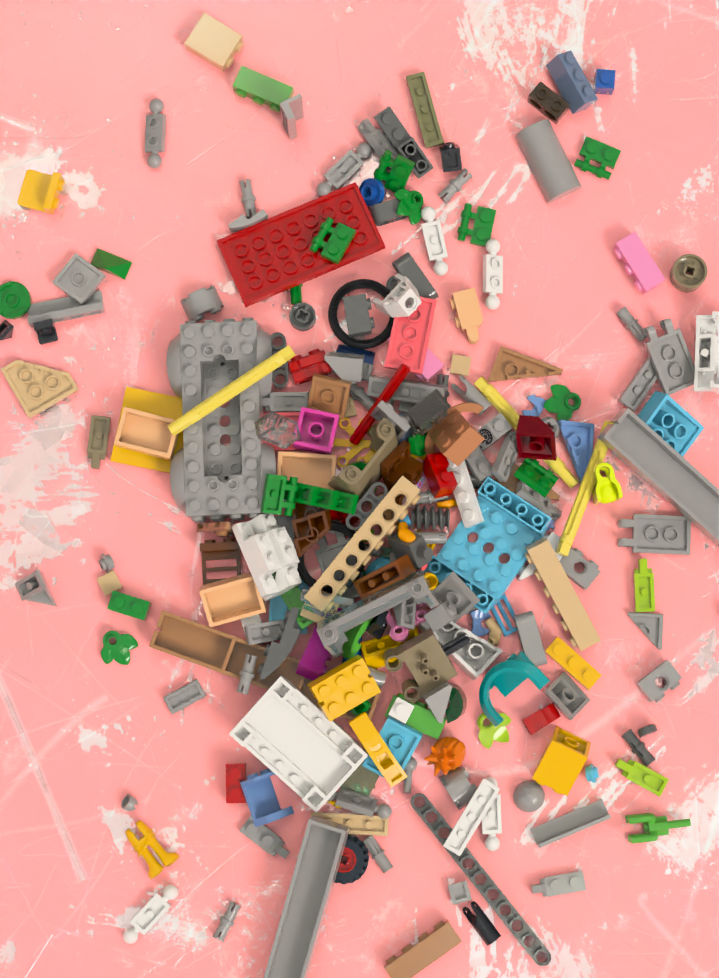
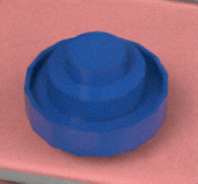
[359,178,385,206]

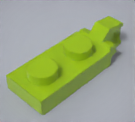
[633,558,655,612]
[614,759,669,797]

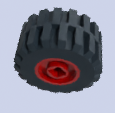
[334,834,369,884]

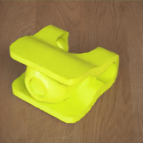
[592,462,623,505]

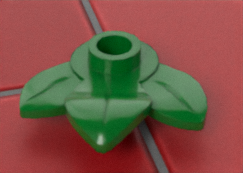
[394,189,424,225]
[543,384,581,421]
[101,630,138,665]

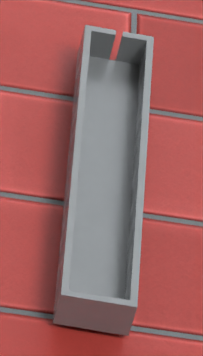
[597,408,719,546]
[264,816,350,978]

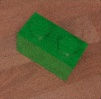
[107,591,152,621]

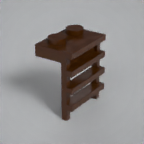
[200,538,241,585]

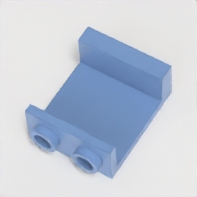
[240,768,294,827]

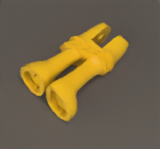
[125,820,180,880]

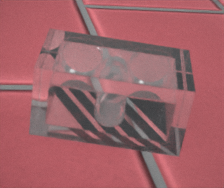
[254,411,301,449]

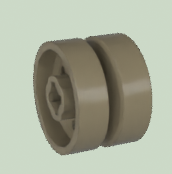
[669,254,707,293]

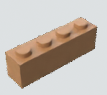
[384,920,462,978]

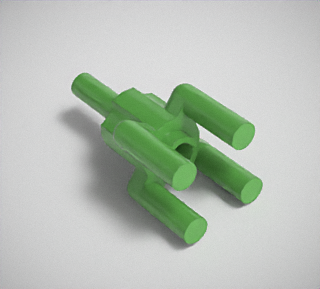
[625,813,691,844]

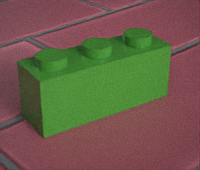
[232,65,294,113]
[385,693,447,740]

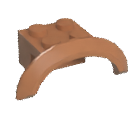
[424,402,485,466]

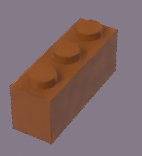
[353,554,416,599]

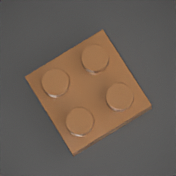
[307,373,352,420]

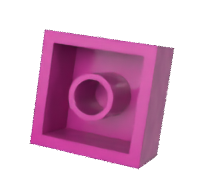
[293,407,339,455]

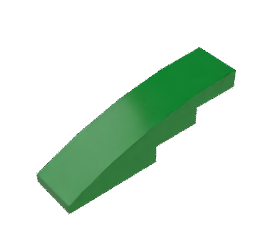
[284,480,359,515]

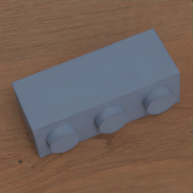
[546,50,598,114]

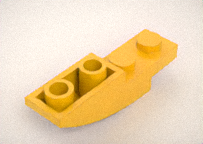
[349,712,407,787]

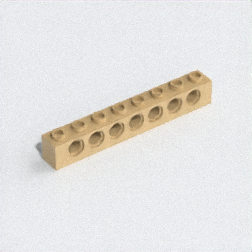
[304,476,421,613]

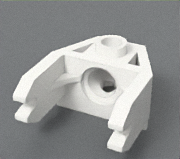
[371,273,422,318]

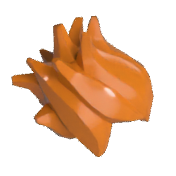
[424,736,466,776]

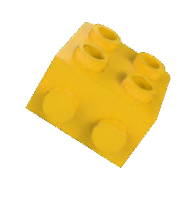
[17,169,65,215]

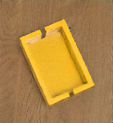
[307,655,381,721]

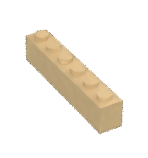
[525,536,601,651]

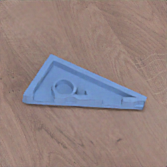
[558,420,594,484]

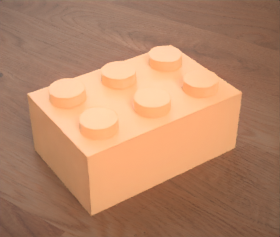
[114,407,179,461]
[277,451,337,490]
[199,572,267,627]

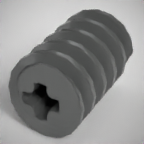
[410,505,450,532]

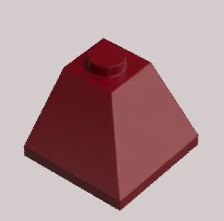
[516,415,557,461]

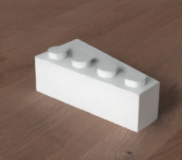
[418,621,503,681]

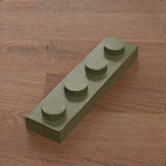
[406,72,444,149]

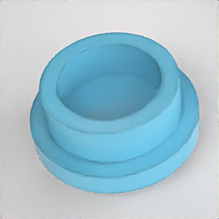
[585,763,600,783]

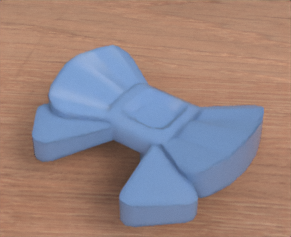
[522,394,546,417]
[470,610,491,637]

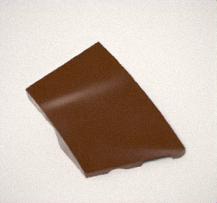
[381,440,423,505]
[291,502,331,557]

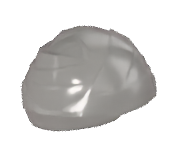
[513,781,545,812]

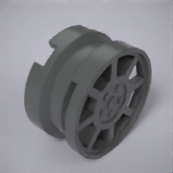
[289,303,316,331]

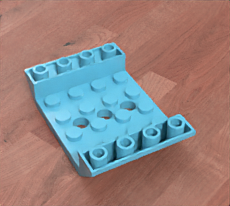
[424,477,552,614]

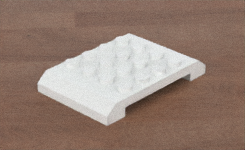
[229,675,369,813]

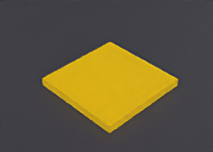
[110,387,184,473]

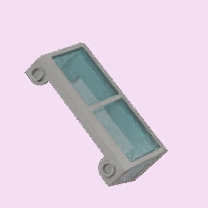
[316,569,440,658]

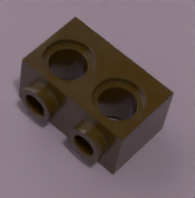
[527,81,570,125]

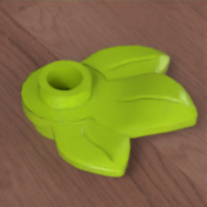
[477,713,512,749]

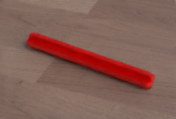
[349,364,410,445]

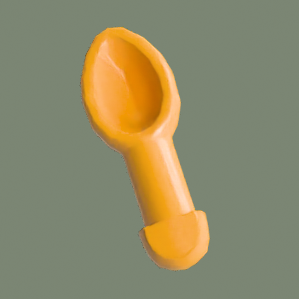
[436,498,458,509]

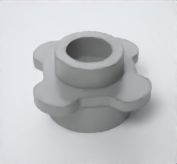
[98,553,115,573]

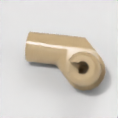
[484,617,502,646]

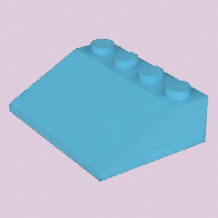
[611,391,704,468]

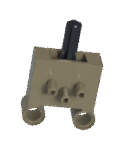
[383,628,471,702]

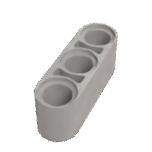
[513,610,548,667]

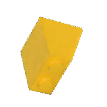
[532,726,591,796]

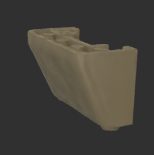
[327,417,399,503]

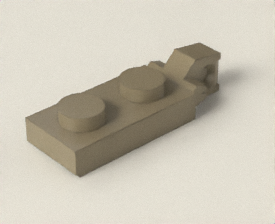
[87,415,111,470]

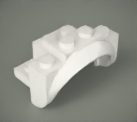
[694,311,719,394]
[232,513,302,601]

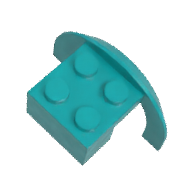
[479,651,550,727]

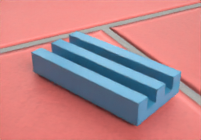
[491,594,517,637]

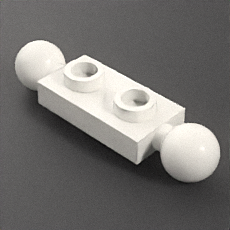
[421,206,448,276]
[483,239,503,310]
[482,777,502,851]
[123,884,179,944]

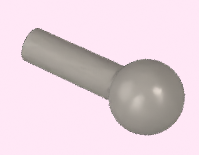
[403,757,417,794]

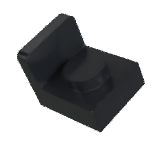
[439,142,462,172]
[33,319,58,345]
[365,611,389,640]

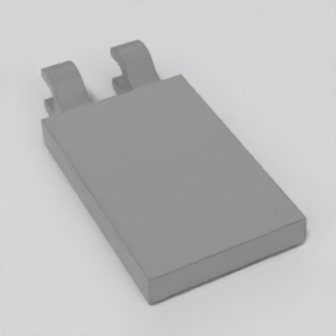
[643,318,695,395]
[618,514,691,555]
[315,531,365,599]

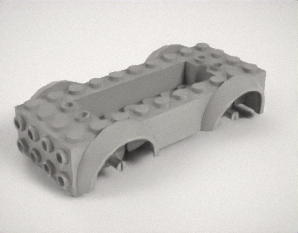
[166,317,276,523]

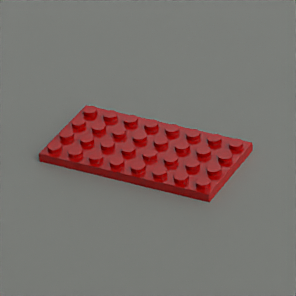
[217,182,386,308]

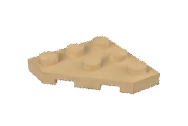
[1,360,79,419]

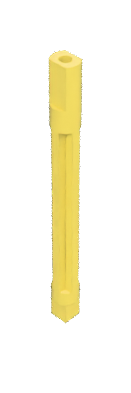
[167,345,296,436]
[474,376,579,488]
[555,421,613,556]

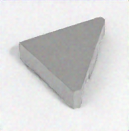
[627,612,664,650]

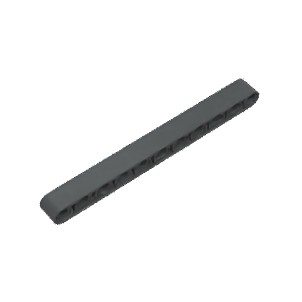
[410,793,551,966]

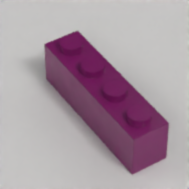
[296,606,343,681]

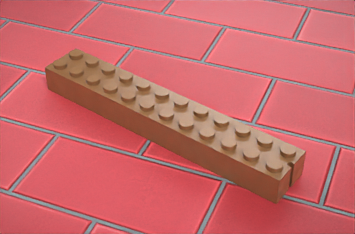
[149,610,382,720]

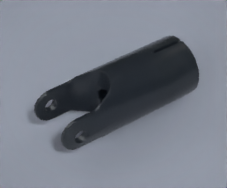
[462,901,501,946]

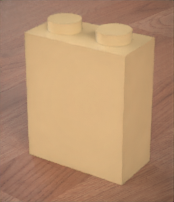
[184,13,244,72]

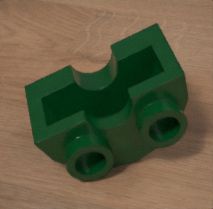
[446,683,467,723]

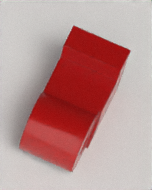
[522,703,561,735]

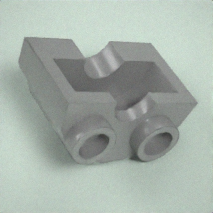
[181,285,224,322]
[438,767,477,810]

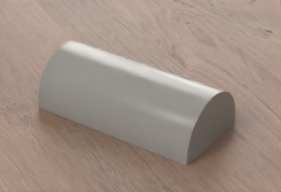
[515,119,582,204]

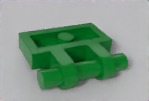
[574,136,621,180]
[373,150,415,192]
[457,203,496,247]
[309,217,356,264]
[514,458,559,498]
[260,473,298,516]

